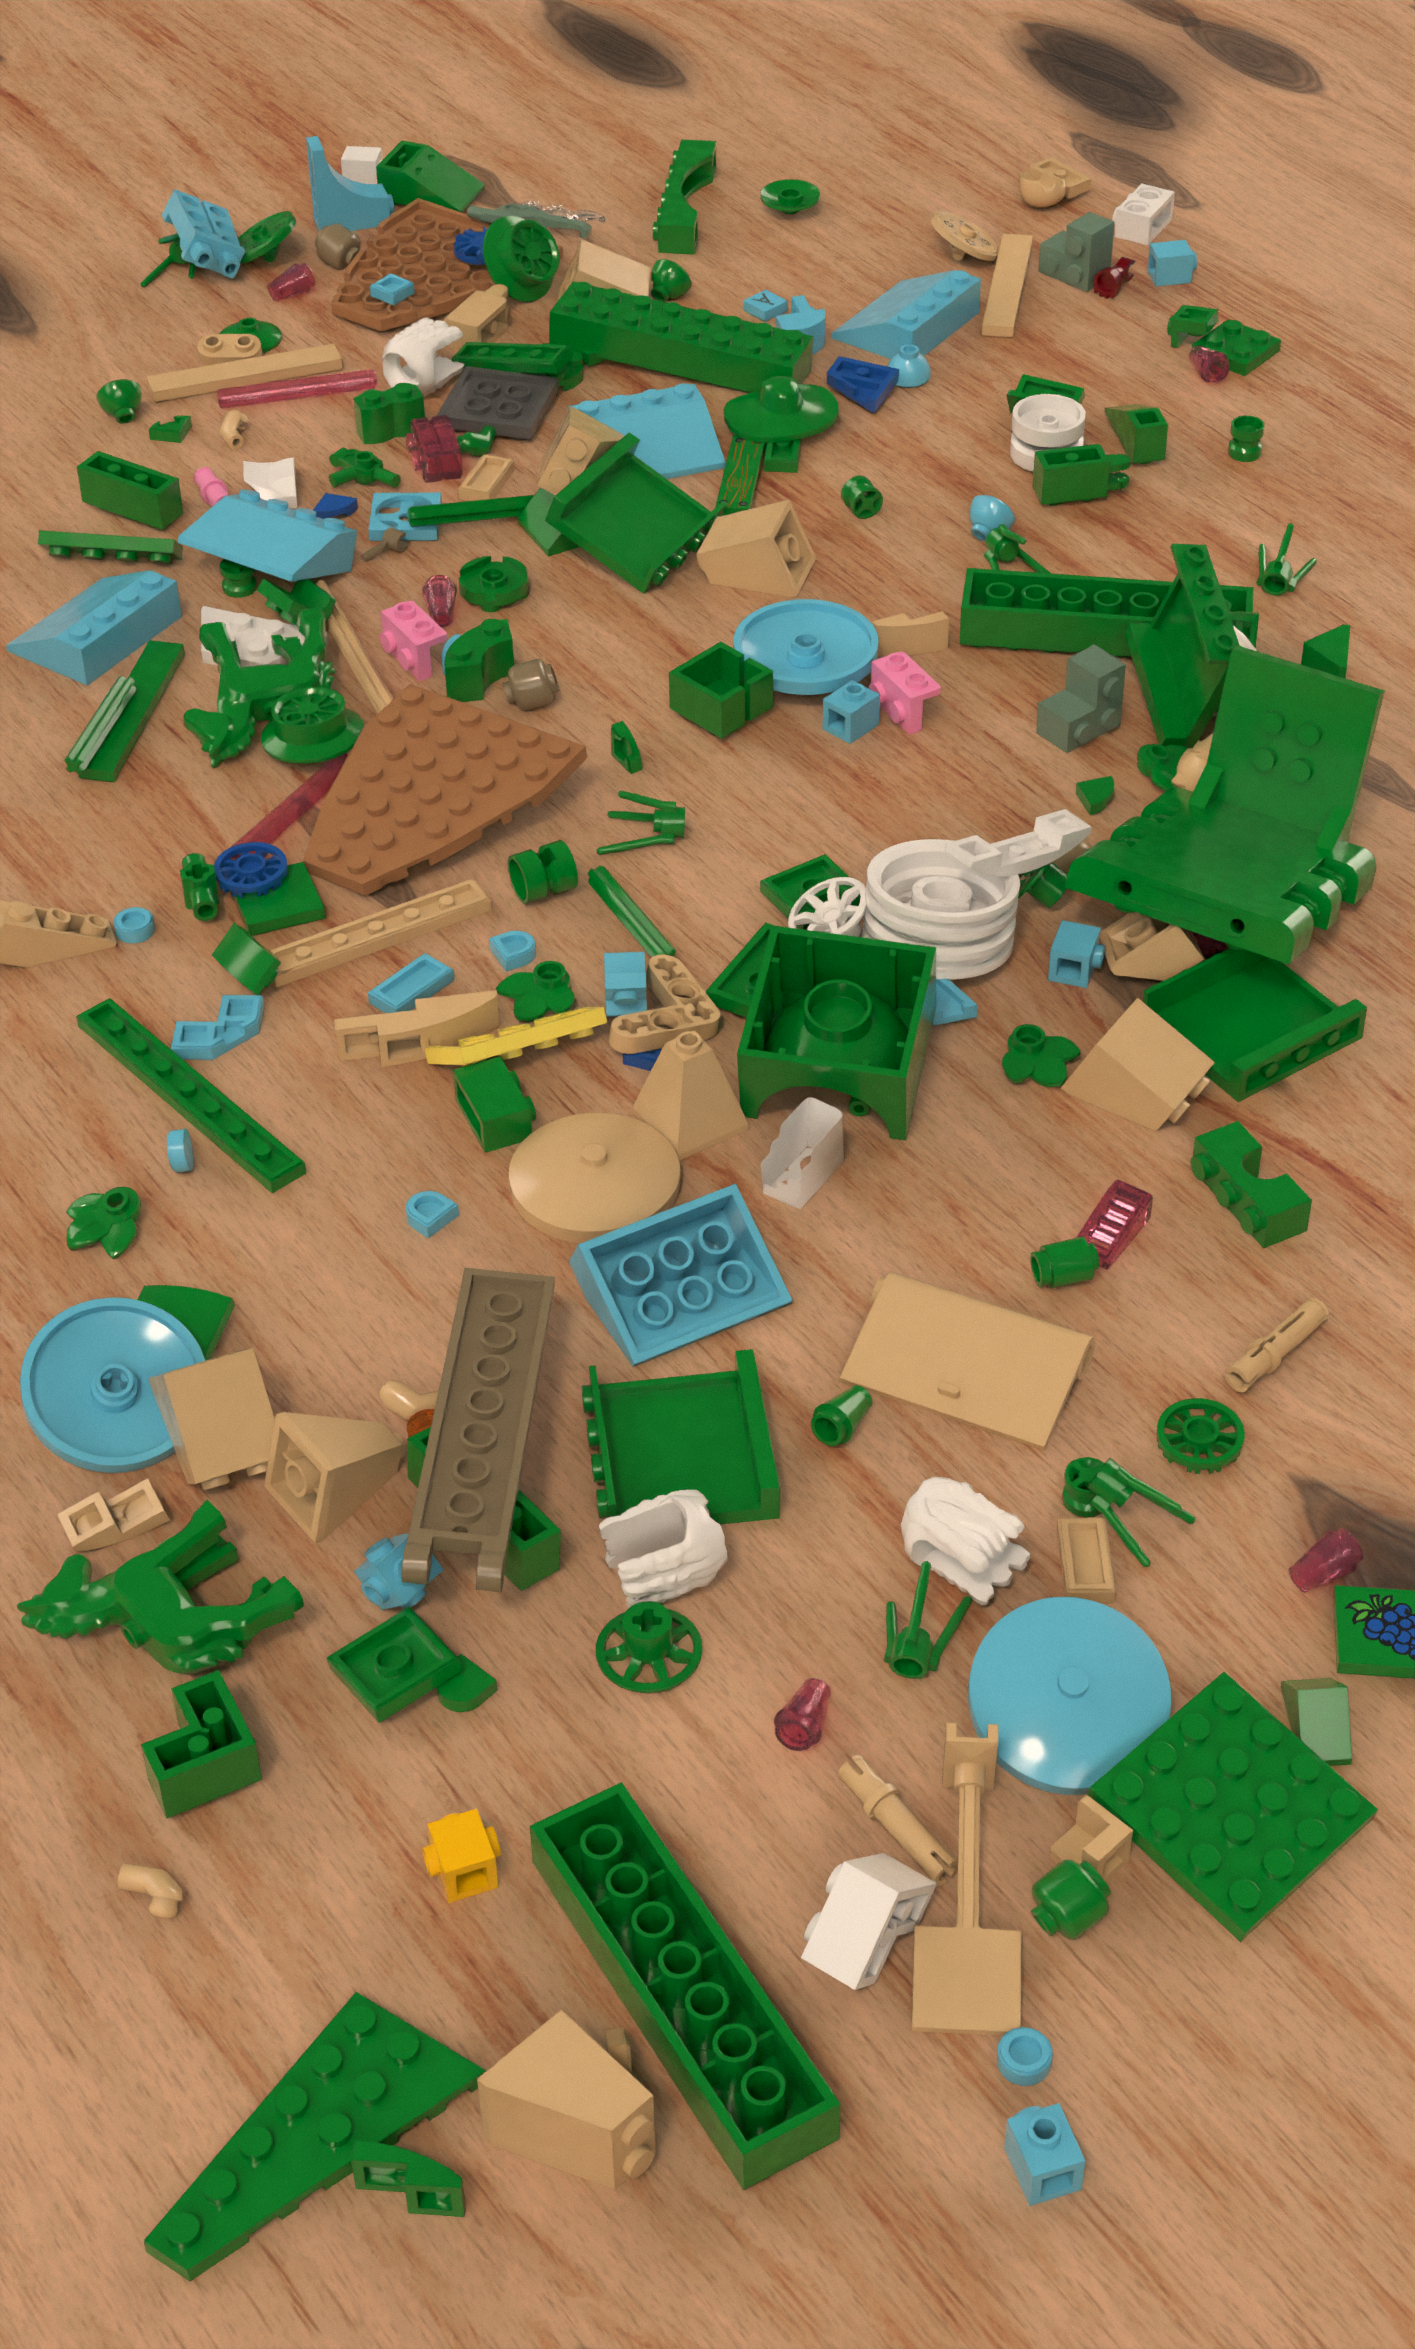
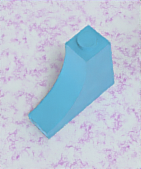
[306,136,394,232]

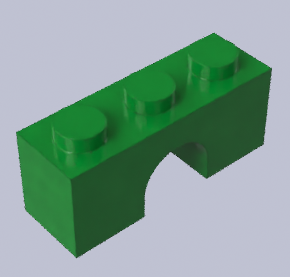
[1190,1121,1312,1248]

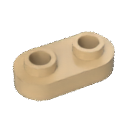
[197,334,262,365]

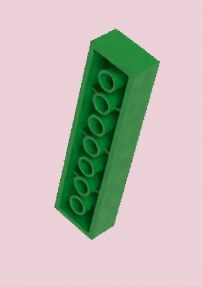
[549,281,813,393]
[959,568,1254,657]
[530,1782,841,2190]

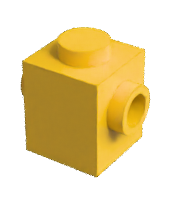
[422,1808,501,1903]

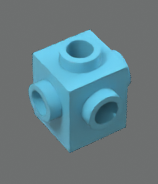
[354,1533,444,1610]

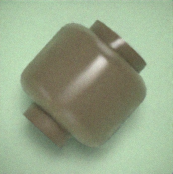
[315,223,361,270]
[503,659,559,712]

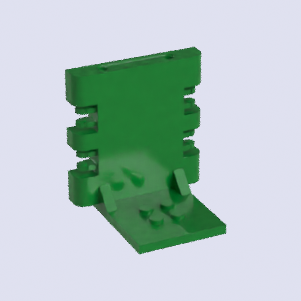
[1065,645,1385,965]

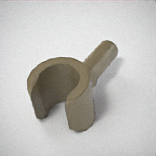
[361,528,408,562]

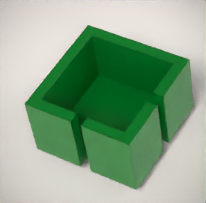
[669,641,773,739]

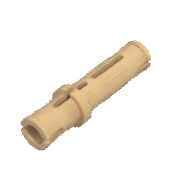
[1225,1297,1329,1392]
[838,1754,958,1886]

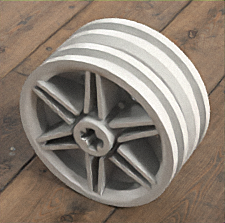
[862,839,1020,980]

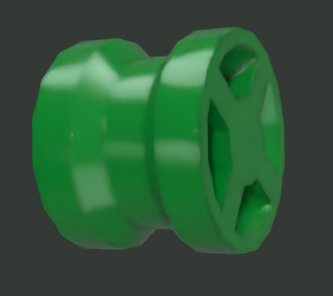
[841,475,883,519]
[219,559,257,598]
[1062,1457,1104,1518]

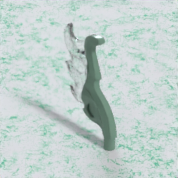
[467,201,605,238]

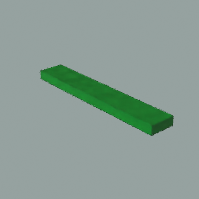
[78,640,185,782]

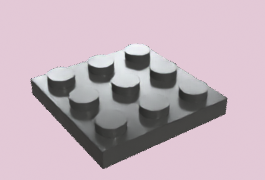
[436,366,559,440]

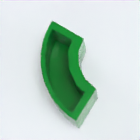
[444,619,514,702]

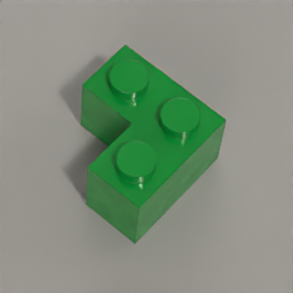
[141,1670,262,1819]

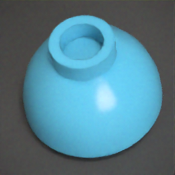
[887,344,931,388]
[969,495,1016,542]

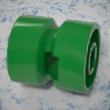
[507,840,578,904]

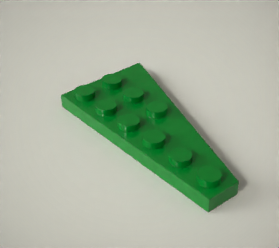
[143,1992,486,2281]

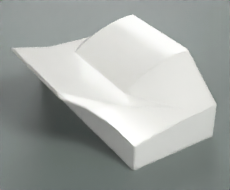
[243,457,298,508]

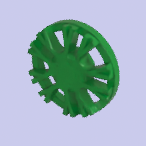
[1156,1398,1245,1474]

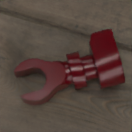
[1094,257,1136,299]

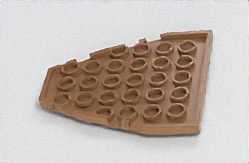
[331,198,563,331]
[303,684,588,896]

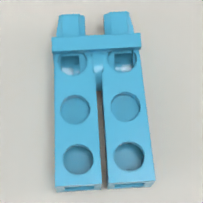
[162,189,245,279]

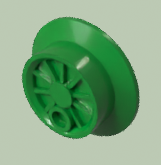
[483,216,560,302]
[261,687,364,763]

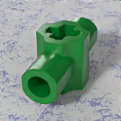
[180,853,219,921]

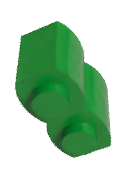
[353,383,426,444]

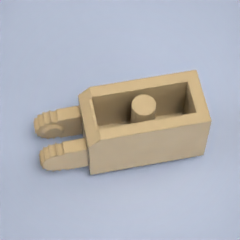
[444,284,509,350]

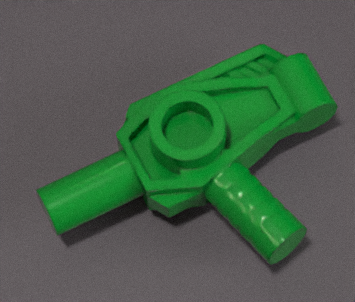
[329,448,401,488]

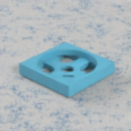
[368,492,442,541]

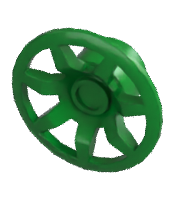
[1018,862,1068,908]
[596,1601,702,1693]

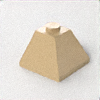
[1100,912,1204,981]

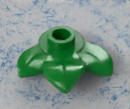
[1137,744,1188,791]
[495,961,574,1021]
[1002,1024,1081,1087]
[66,1187,141,1259]

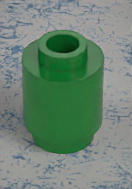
[1030,1236,1100,1289]

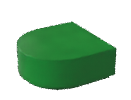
[437,1654,497,1712]

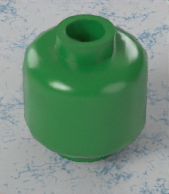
[1030,1860,1111,1940]

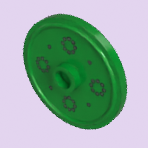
[238,211,296,264]

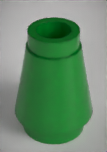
[811,1385,872,1446]

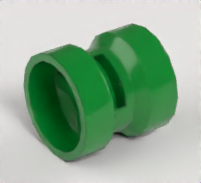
[1228,415,1265,462]

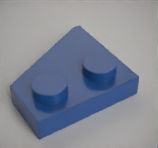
[827,356,899,413]

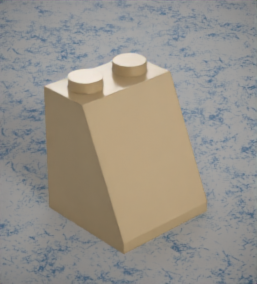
[556,239,653,303]
[537,406,625,495]
[696,500,816,597]
[1061,998,1215,1131]
[148,1348,275,1490]
[477,2009,656,2190]

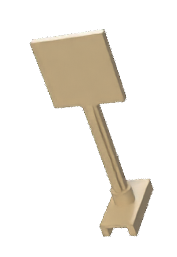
[912,1722,1021,2036]

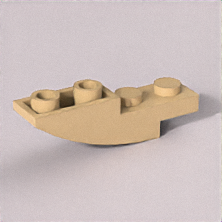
[334,990,500,1067]

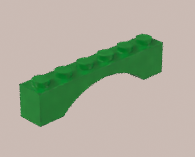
[653,139,716,255]

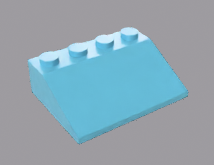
[832,270,981,359]
[568,383,726,479]
[178,490,358,582]
[6,570,182,685]
[569,1184,793,1367]

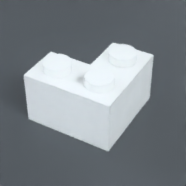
[801,1853,937,1990]

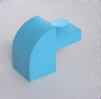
[775,295,826,355]
[604,952,647,1017]

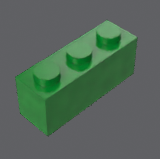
[77,451,184,530]

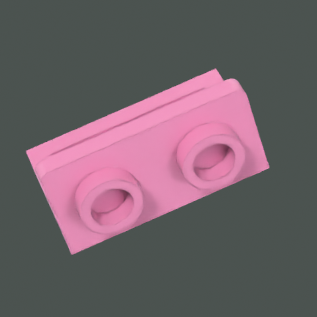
[380,601,447,682]
[869,651,941,735]

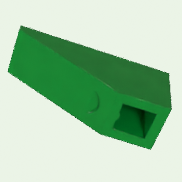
[1105,404,1168,464]

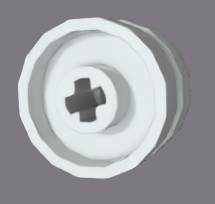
[1010,394,1086,472]

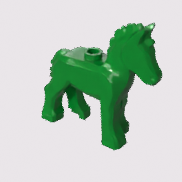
[183,608,336,768]
[17,1499,304,1674]

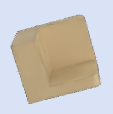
[1050,1795,1133,1882]

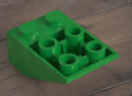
[376,140,485,213]

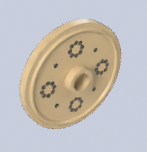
[931,210,999,261]

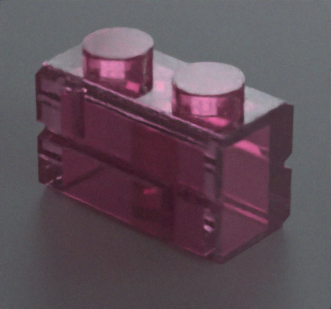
[405,415,463,483]

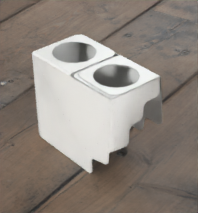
[761,1097,844,1209]

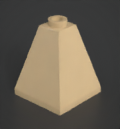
[632,1031,749,1161]
[264,1412,405,1543]

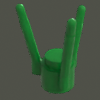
[140,233,197,287]
[1256,523,1317,595]
[984,524,1050,573]
[597,790,685,855]
[1087,1458,1195,1567]
[884,1561,972,1679]

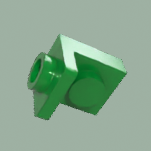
[1167,305,1219,348]

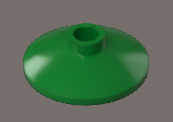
[760,179,820,214]
[219,318,282,353]

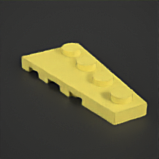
[425,1007,607,1067]

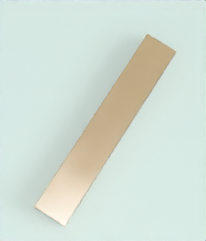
[982,234,1033,338]
[146,343,343,402]
[270,879,491,988]

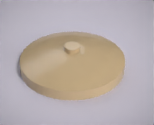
[509,1113,681,1243]

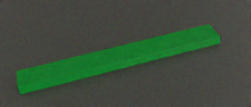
[76,998,306,1193]

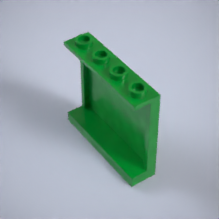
[545,432,727,594]
[1124,543,1240,748]
[1143,948,1367,1102]
[581,1349,780,1525]

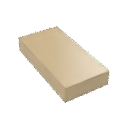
[458,454,515,501]
[1057,1517,1116,1603]

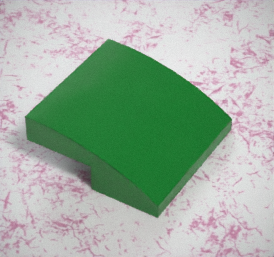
[137,1285,235,1361]

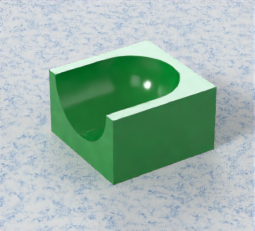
[737,925,936,1141]

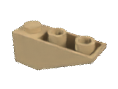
[0,900,117,968]

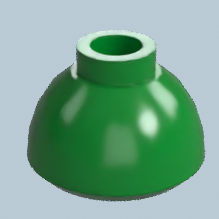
[651,259,692,302]
[96,379,142,424]

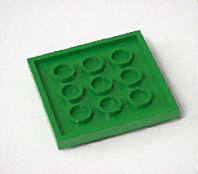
[1087,1672,1378,1942]

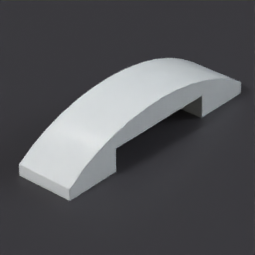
[945,809,1092,876]

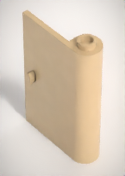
[839,1271,1095,1451]

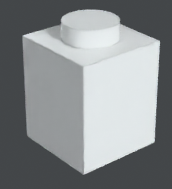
[341,146,383,184]

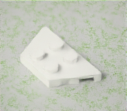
[201,606,328,667]

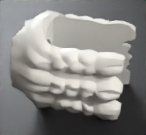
[382,317,465,397]
[900,1477,1030,1605]
[599,1490,728,1608]

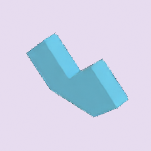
[171,995,264,1060]

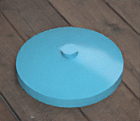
[733,599,879,695]
[20,1297,205,1473]
[968,1597,1171,1795]

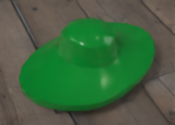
[723,376,839,443]

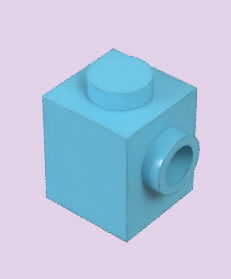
[1147,240,1197,286]
[822,680,880,744]
[1048,920,1106,988]
[1004,2103,1085,2206]

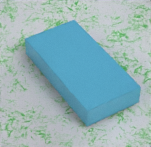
[368,953,454,1013]

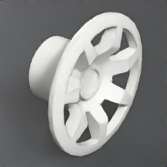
[788,877,867,937]

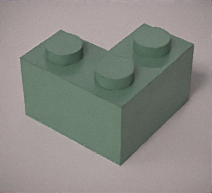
[1039,212,1115,292]
[1036,644,1126,753]

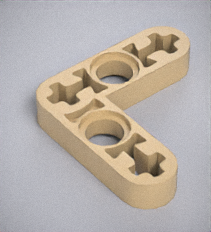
[608,955,721,1054]

